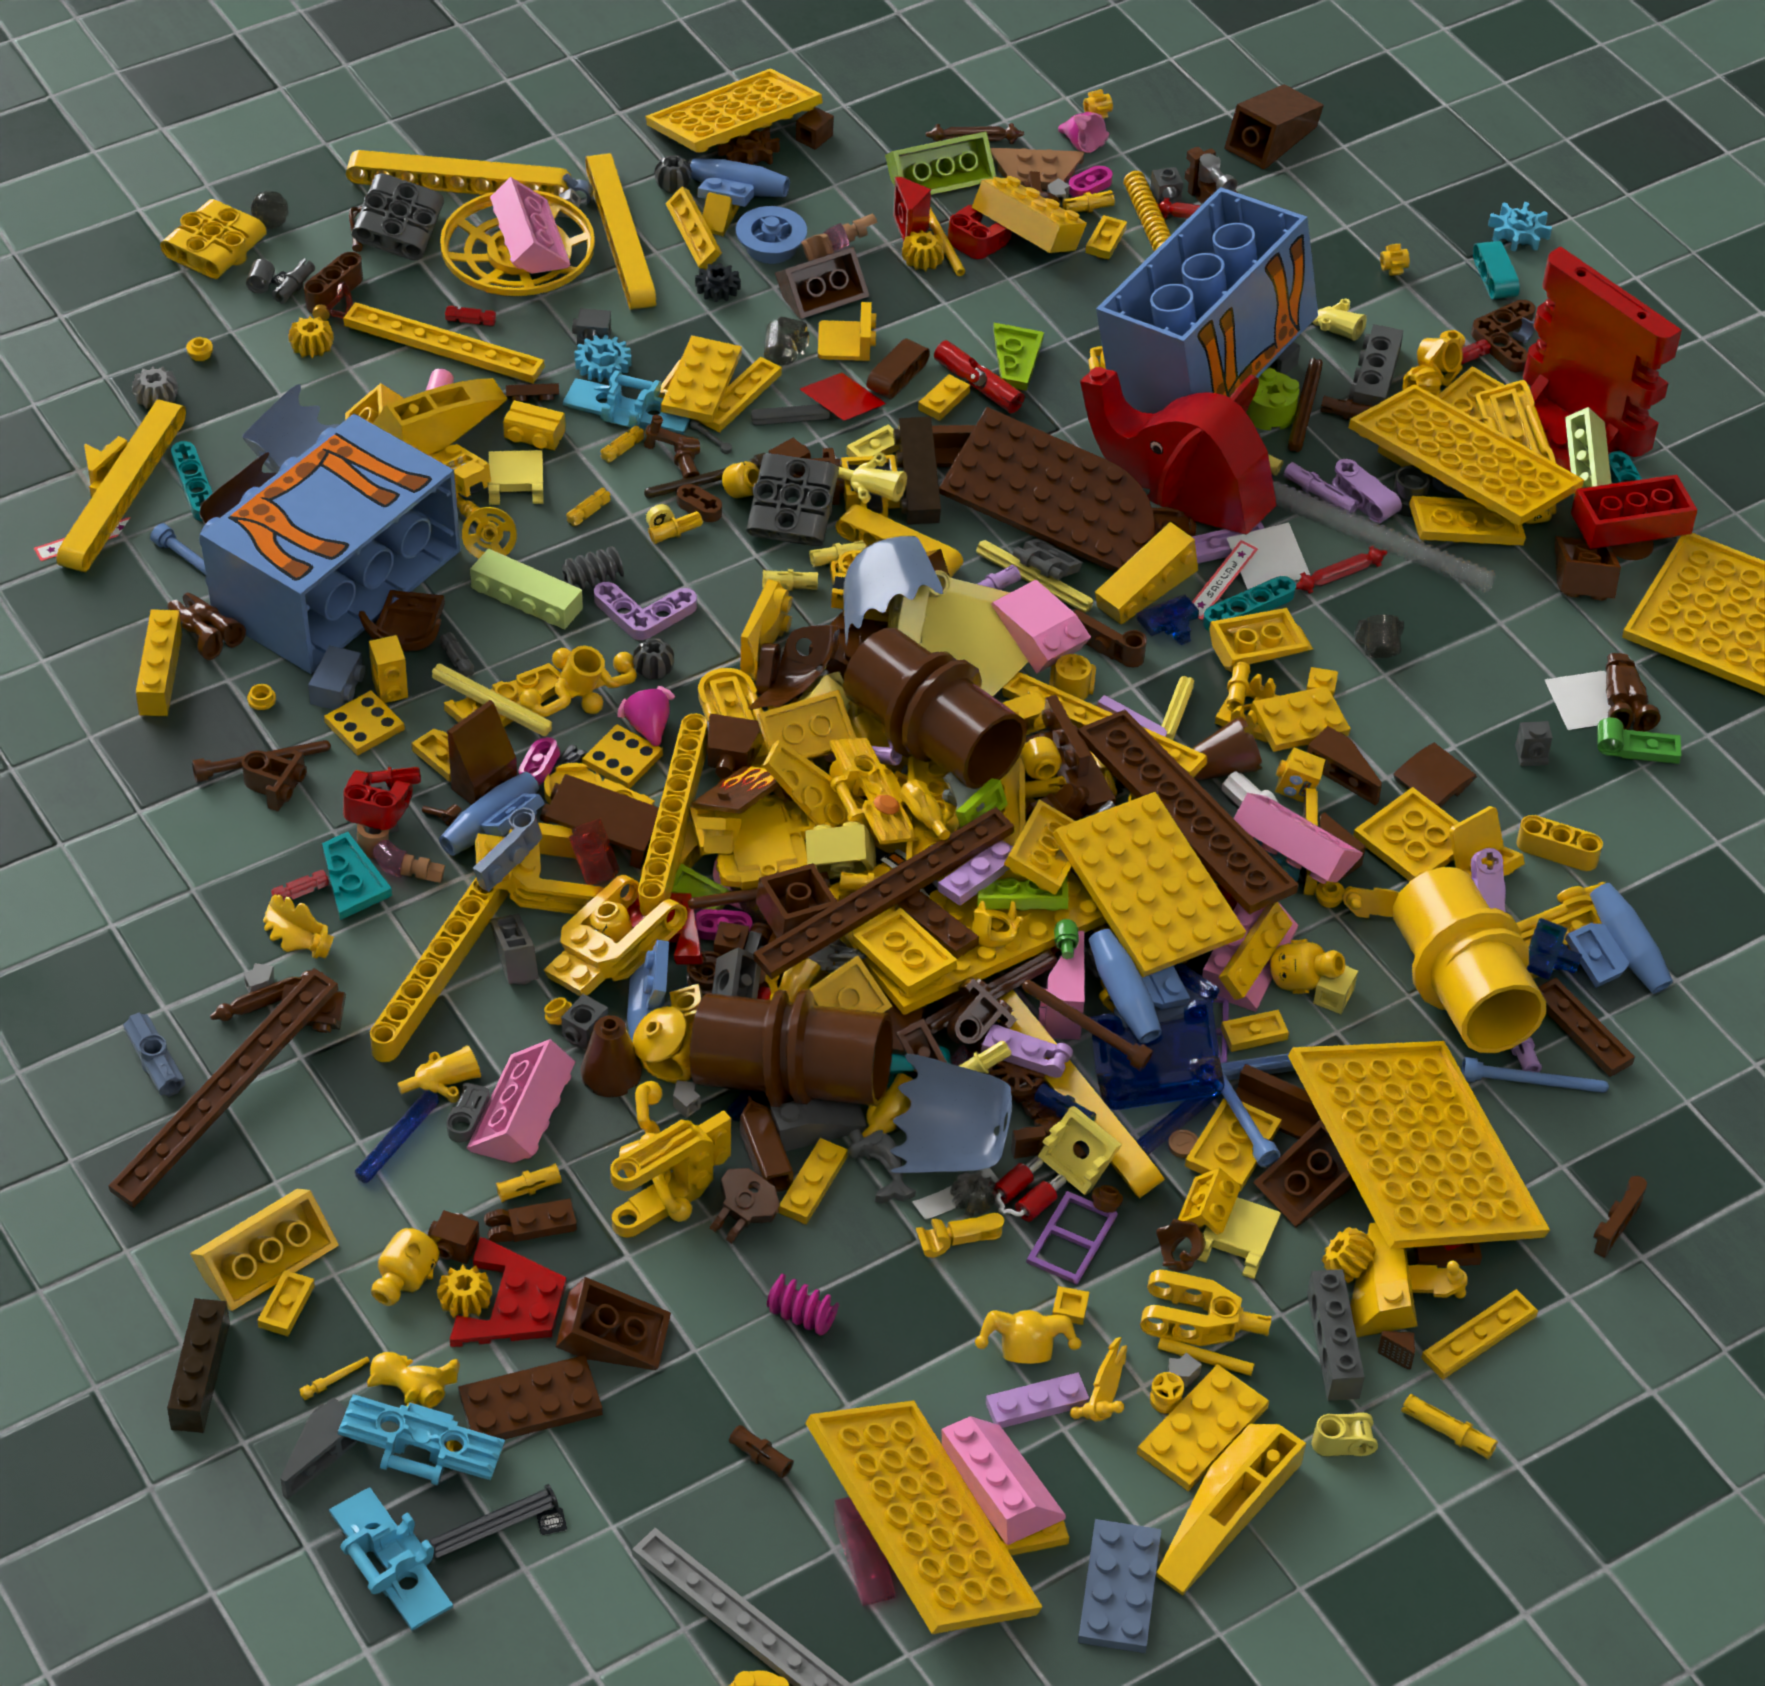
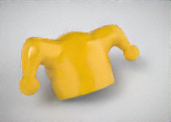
[975,1310,1082,1364]

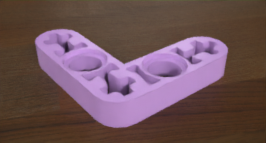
[594,582,697,640]

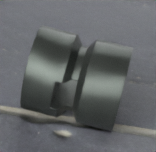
[1393,465,1431,517]

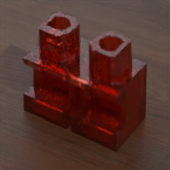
[569,818,620,885]

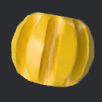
[1402,365,1442,397]

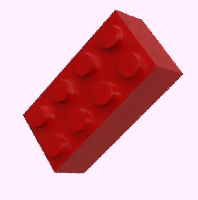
[1571,475,1698,549]

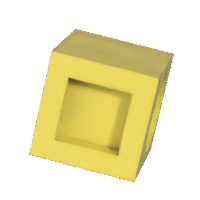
[1313,965,1358,1014]

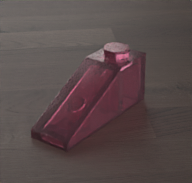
[834,1497,895,1606]

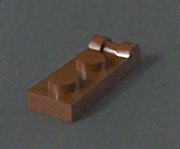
[1593,1176,1647,1258]

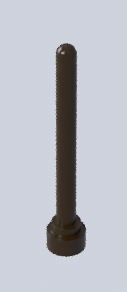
[644,453,766,498]

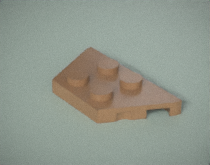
[990,148,1084,190]

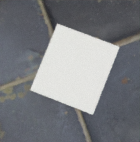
[1227,522,1311,590]
[1545,670,1611,730]

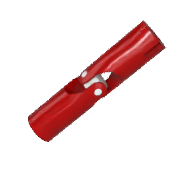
[934,340,1025,414]

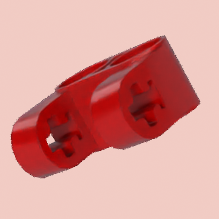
[947,204,1012,259]
[343,770,413,830]

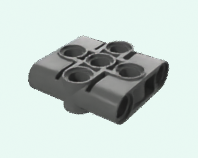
[352,173,444,261]
[746,453,839,546]

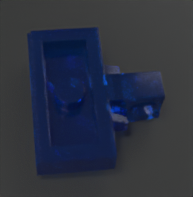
[1137,594,1199,645]
[1527,918,1582,980]

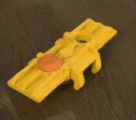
[829,738,919,844]

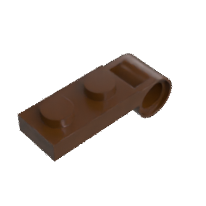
[1073,609,1147,668]

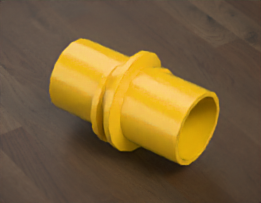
[1393,867,1546,1053]

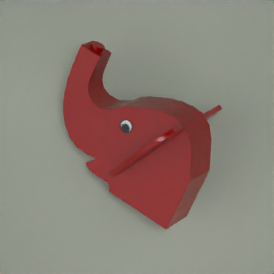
[1080,367,1277,535]

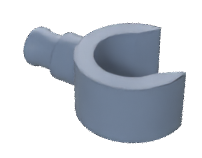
[563,173,594,204]
[1512,317,1535,344]

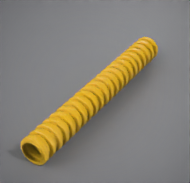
[1123,171,1171,251]

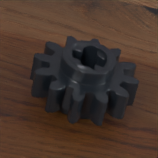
[695,263,741,302]

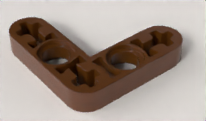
[1471,300,1536,372]

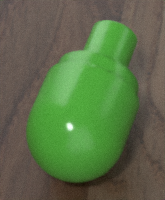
[1054,919,1079,959]

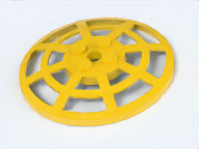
[440,190,595,296]

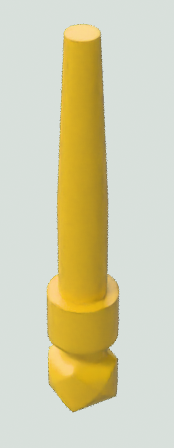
[299,1357,370,1400]

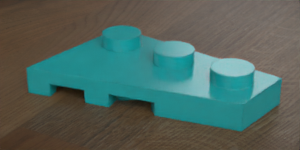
[322,831,392,920]

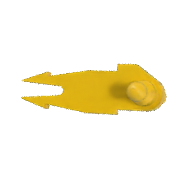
[1343,886,1399,918]
[1409,1261,1468,1299]
[1070,1337,1127,1422]

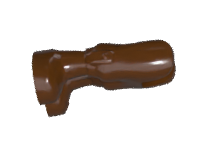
[167,592,246,660]

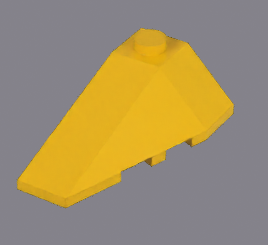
[1350,1222,1418,1337]

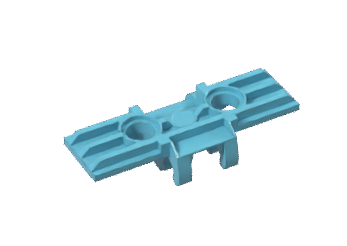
[563,370,691,434]
[338,1394,505,1486]
[329,1487,453,1631]

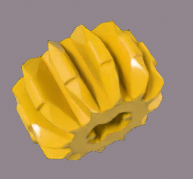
[902,230,945,272]
[288,316,334,359]
[1322,1227,1376,1283]
[437,1264,492,1319]

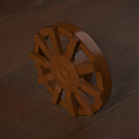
[988,1061,1045,1096]

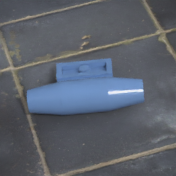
[690,158,790,207]
[439,772,545,856]
[1565,883,1673,994]
[1089,929,1190,1043]
[627,939,669,1042]

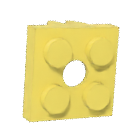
[1038,1106,1122,1195]

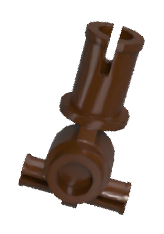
[644,415,700,479]

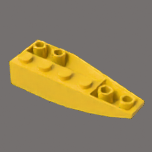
[373,378,508,455]
[1156,1424,1306,1596]

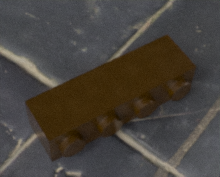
[893,416,941,525]
[167,1298,230,1433]

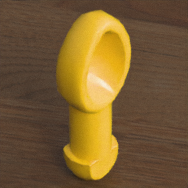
[1557,882,1605,904]

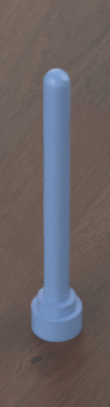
[150,523,206,575]
[1200,1050,1281,1167]
[1461,1057,1609,1093]

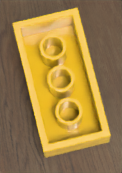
[972,176,1087,253]

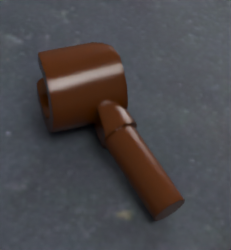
[422,804,462,827]

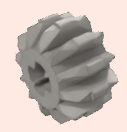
[132,366,178,409]

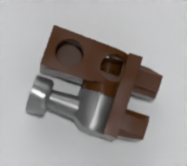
[1185,147,1238,204]

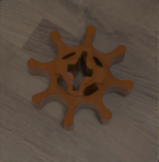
[717,127,780,165]

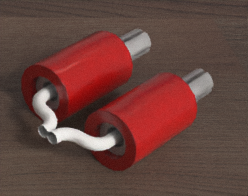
[992,1156,1066,1222]

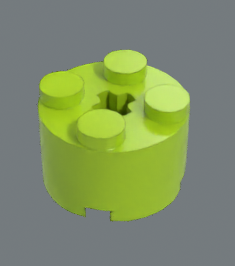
[1246,368,1299,431]

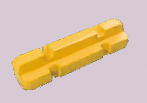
[600,425,645,463]
[566,488,611,526]

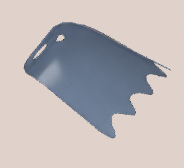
[242,384,339,473]
[843,536,943,646]
[890,1054,1012,1173]

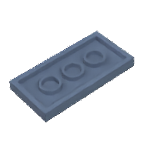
[1078,1519,1161,1653]

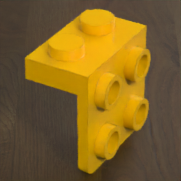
[818,302,876,361]
[1449,806,1525,878]

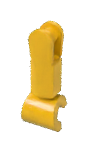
[916,1213,1004,1258]

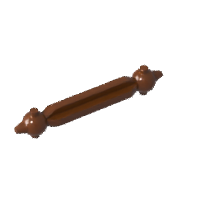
[926,123,1024,144]
[210,970,323,1021]

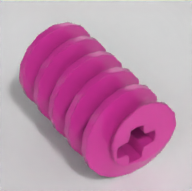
[767,1273,839,1335]

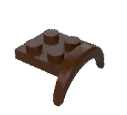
[358,590,445,651]

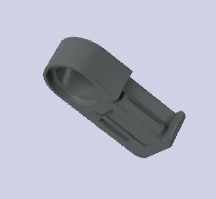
[446,1083,490,1143]

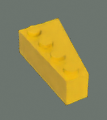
[1095,522,1198,625]

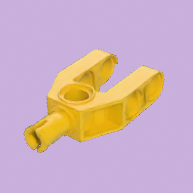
[1140,1270,1272,1346]

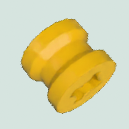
[1150,1372,1184,1414]

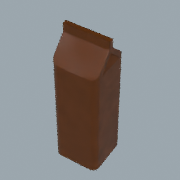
[740,1096,794,1192]

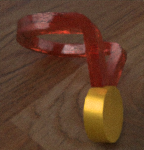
[312,281,353,321]

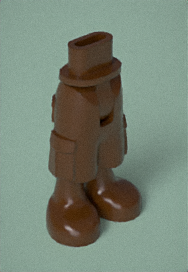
[1605,653,1661,732]

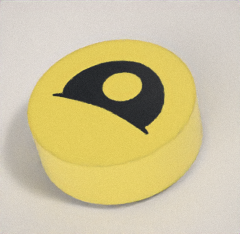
[646,504,675,527]

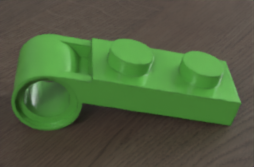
[1597,717,1681,764]

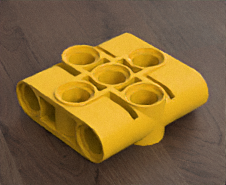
[160,199,267,279]

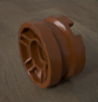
[687,951,722,996]

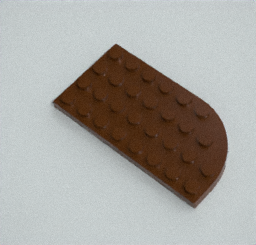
[939,407,1154,573]

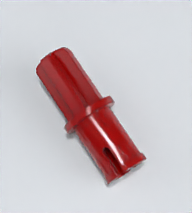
[367,767,421,789]

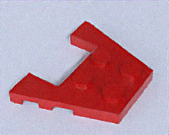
[627,893,703,965]
[450,1237,567,1347]

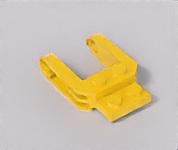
[475,823,606,914]
[544,875,687,996]
[610,1110,731,1238]

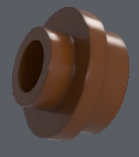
[1092,1185,1123,1213]

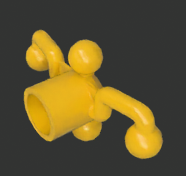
[520,645,637,718]
[619,1081,692,1222]

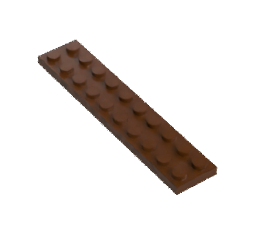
[1077,709,1299,914]

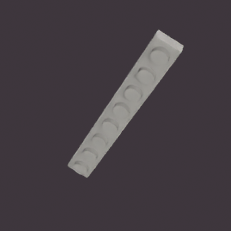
[632,1528,853,1686]

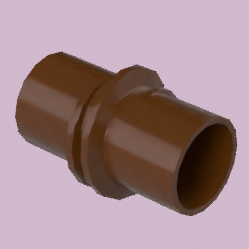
[843,628,1027,789]
[690,988,893,1107]

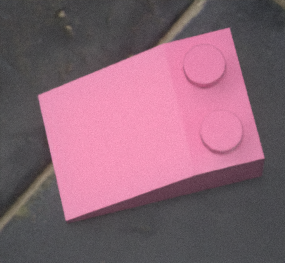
[991,580,1091,674]
[1038,931,1085,1040]

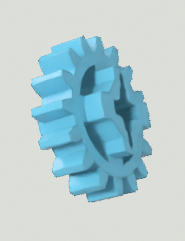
[574,335,632,382]

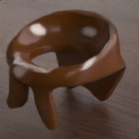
[1156,1219,1206,1272]

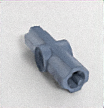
[123,1012,185,1097]

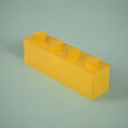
[136,609,182,716]

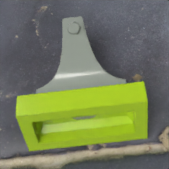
[942,771,1008,827]

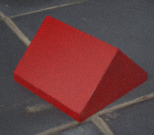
[893,177,931,242]

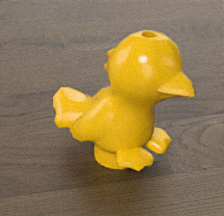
[367,1352,460,1409]

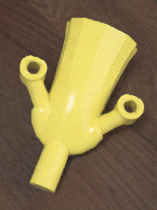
[1312,299,1367,341]
[838,452,907,503]

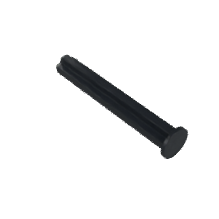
[429,1484,559,1558]

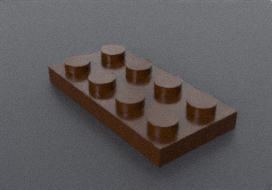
[458,1355,603,1440]

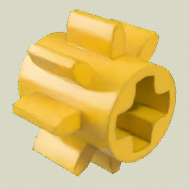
[1083,89,1113,119]
[1380,244,1410,276]

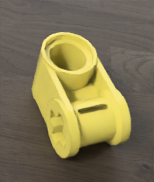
[1311,1412,1378,1457]

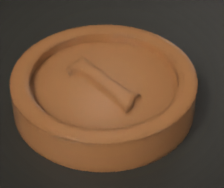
[1168,1130,1198,1158]

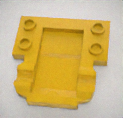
[689,794,816,890]

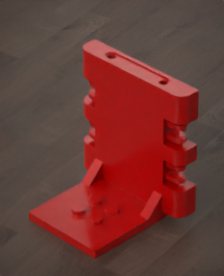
[1523,246,1682,472]

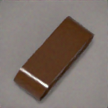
[304,252,363,313]
[866,338,930,399]

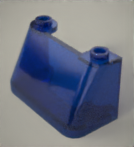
[1090,998,1225,1110]

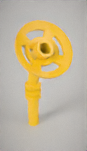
[456,495,517,559]

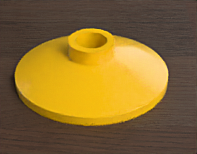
[633,1006,688,1063]

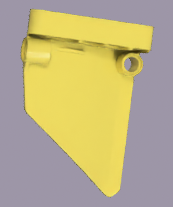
[888,570,1028,696]

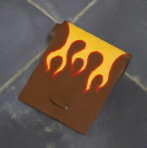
[691,766,794,814]

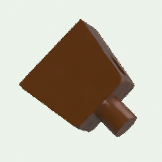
[707,713,764,779]

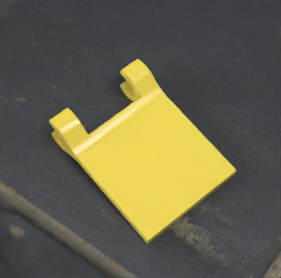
[488,450,544,505]
[1197,1197,1281,1279]

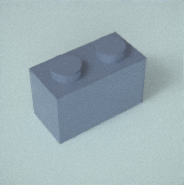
[308,645,365,710]

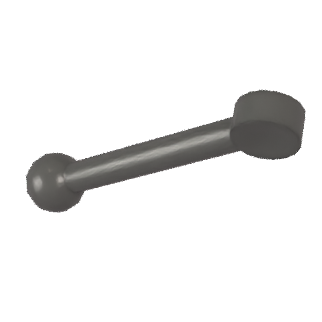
[689,419,732,454]

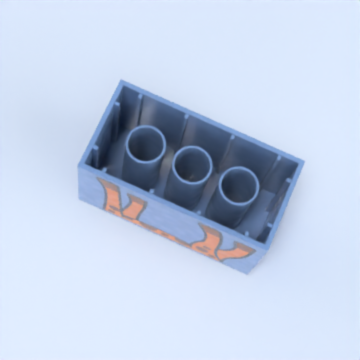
[1096,187,1318,414]
[199,414,461,674]

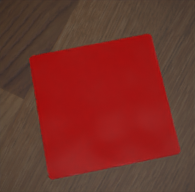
[800,373,886,420]

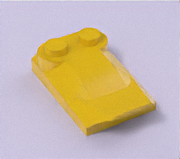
[740,579,792,682]
[1209,608,1313,672]

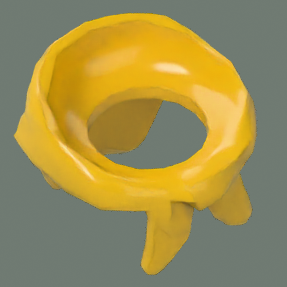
[971,901,1023,947]

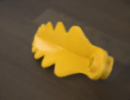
[263,895,334,959]

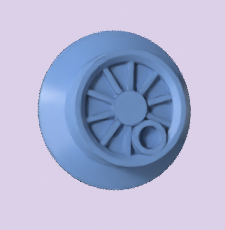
[736,206,807,264]

